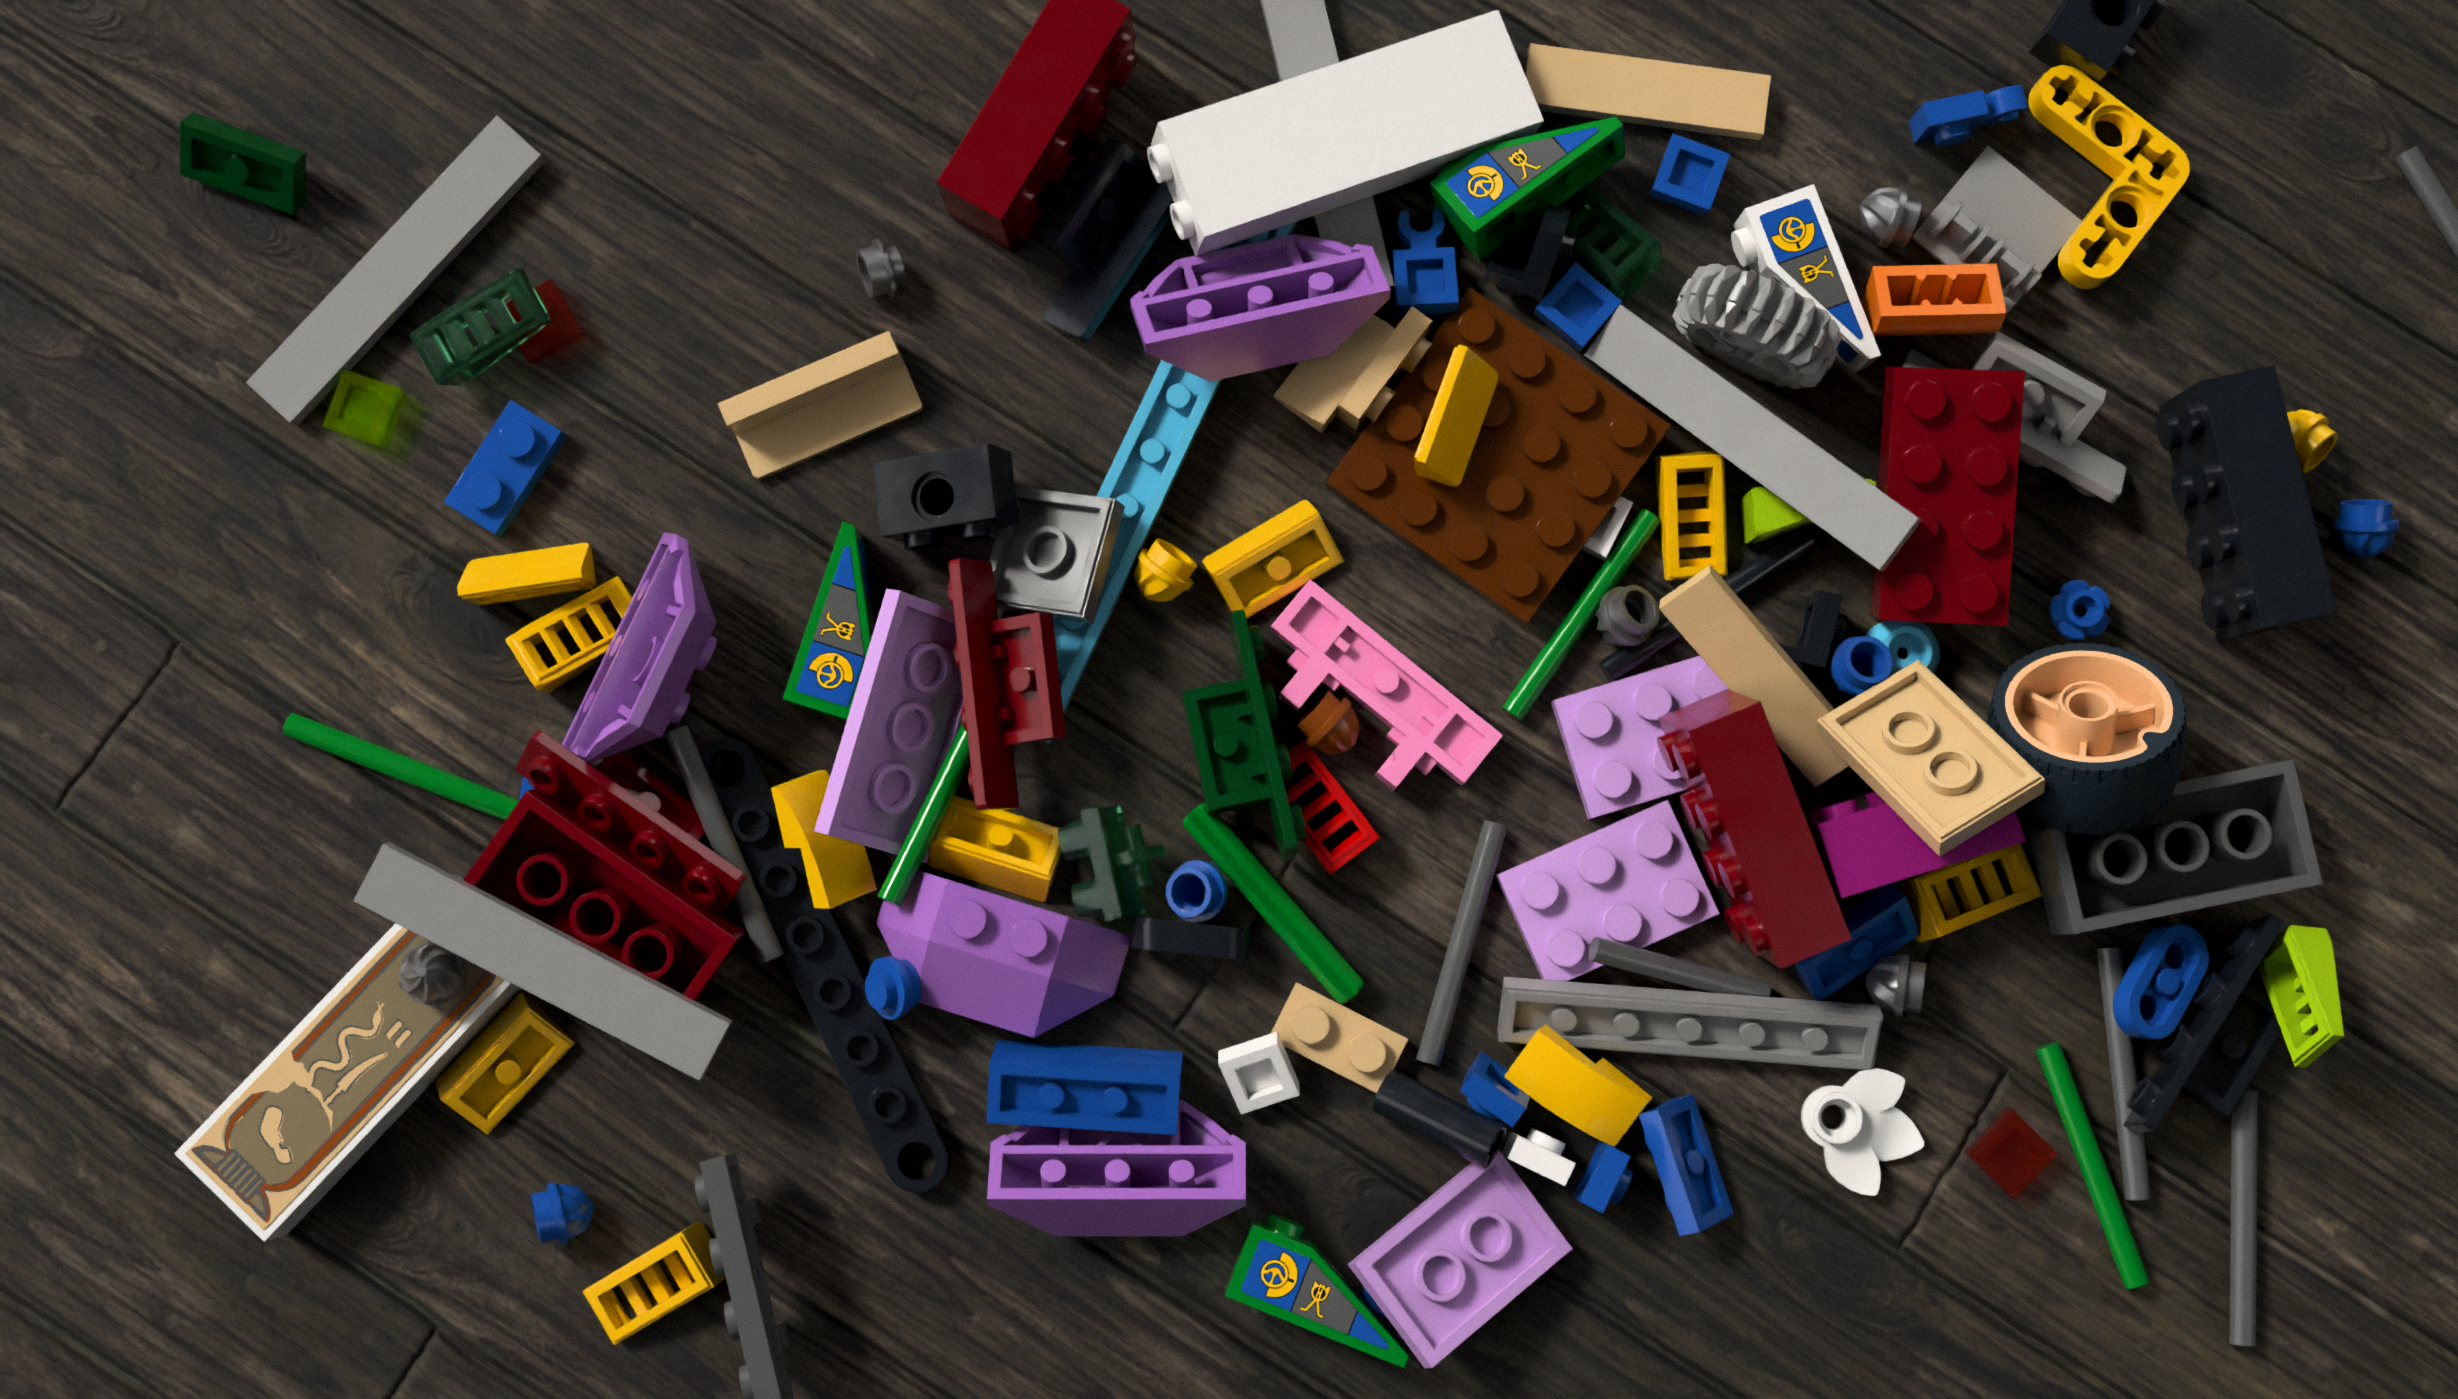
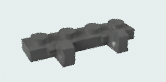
[695,1152,794,1399]

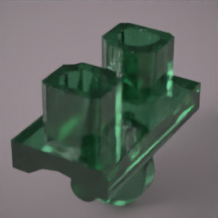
[1057,805,1166,922]

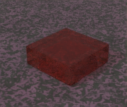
[498,279,585,365]
[1964,1108,2058,1199]

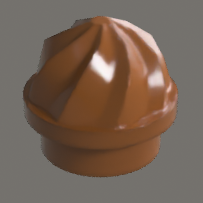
[1295,690,1359,755]

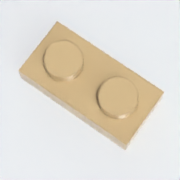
[1337,306,1433,431]
[1270,982,1408,1093]

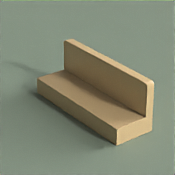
[717,331,923,480]

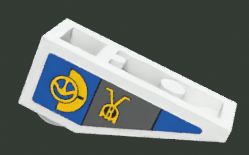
[1731,184,1881,372]

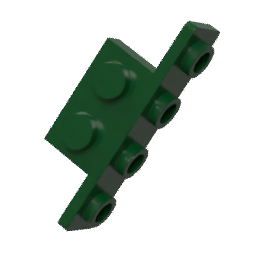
[1181,609,1306,862]

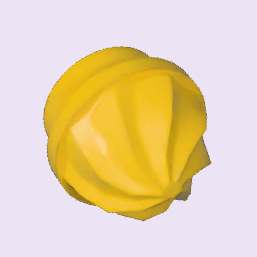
[2287,409,2338,473]
[1133,538,1197,602]

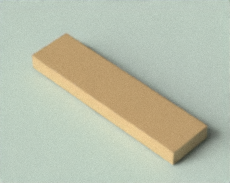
[1525,43,1771,140]
[1659,564,1849,788]

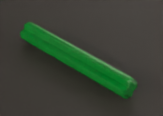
[1182,803,1364,1005]

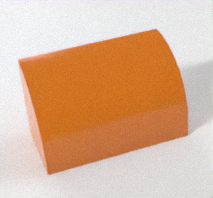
[1861,263,2007,336]

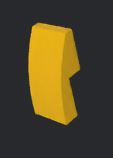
[771,770,877,909]
[1504,1024,1653,1147]

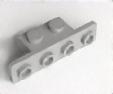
[1902,331,2126,503]

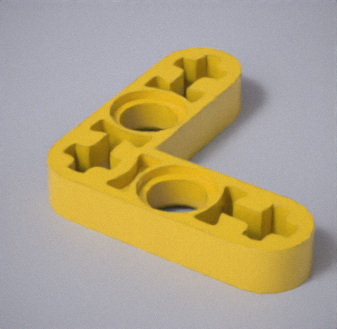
[2028,65,2190,289]

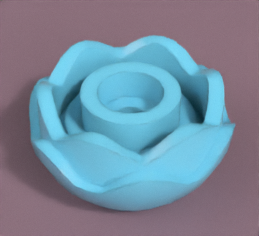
[1866,620,1940,675]

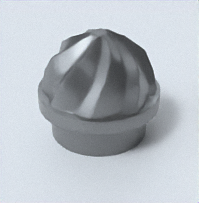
[1858,186,1922,248]
[1595,585,1660,647]
[400,941,466,1005]
[1866,954,1927,1017]

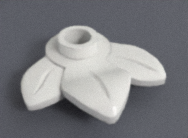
[1801,1068,1924,1196]

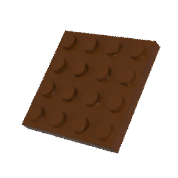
[1326,287,1671,627]

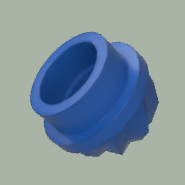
[2332,499,2399,558]
[1830,636,1893,697]
[1166,860,1227,923]
[530,1182,593,1246]

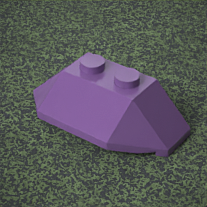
[1130,234,1391,382]
[561,532,717,764]
[876,870,1132,1038]
[987,1100,1246,1236]

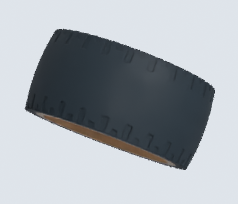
[1987,643,2187,834]

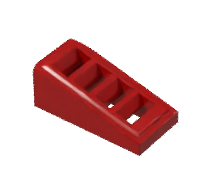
[1286,740,1380,876]

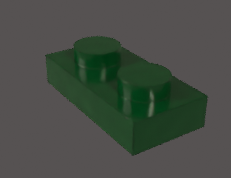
[180,112,307,215]

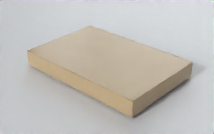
[1817,660,2045,857]

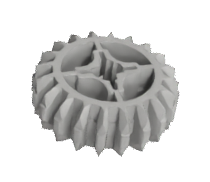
[1672,263,1842,389]

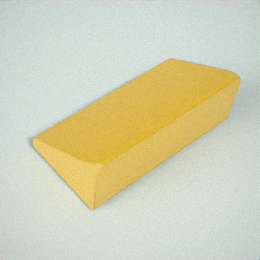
[1414,344,1498,487]
[1202,500,1344,619]
[457,543,596,606]
[928,795,1068,902]
[436,992,575,1135]

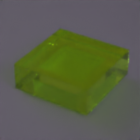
[323,369,407,449]

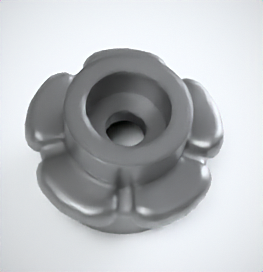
[856,239,905,298]

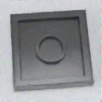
[989,486,1125,624]

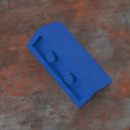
[986,1040,1183,1135]

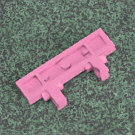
[1270,579,1503,791]

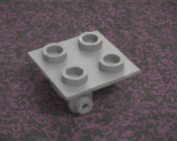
[1911,146,2082,313]

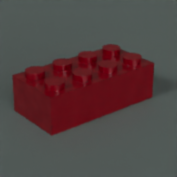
[936,0,1139,252]
[1870,367,2025,626]
[1657,689,1852,969]
[463,789,747,1002]

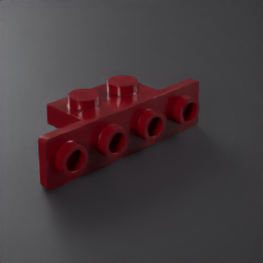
[948,558,1066,810]
[516,731,746,914]

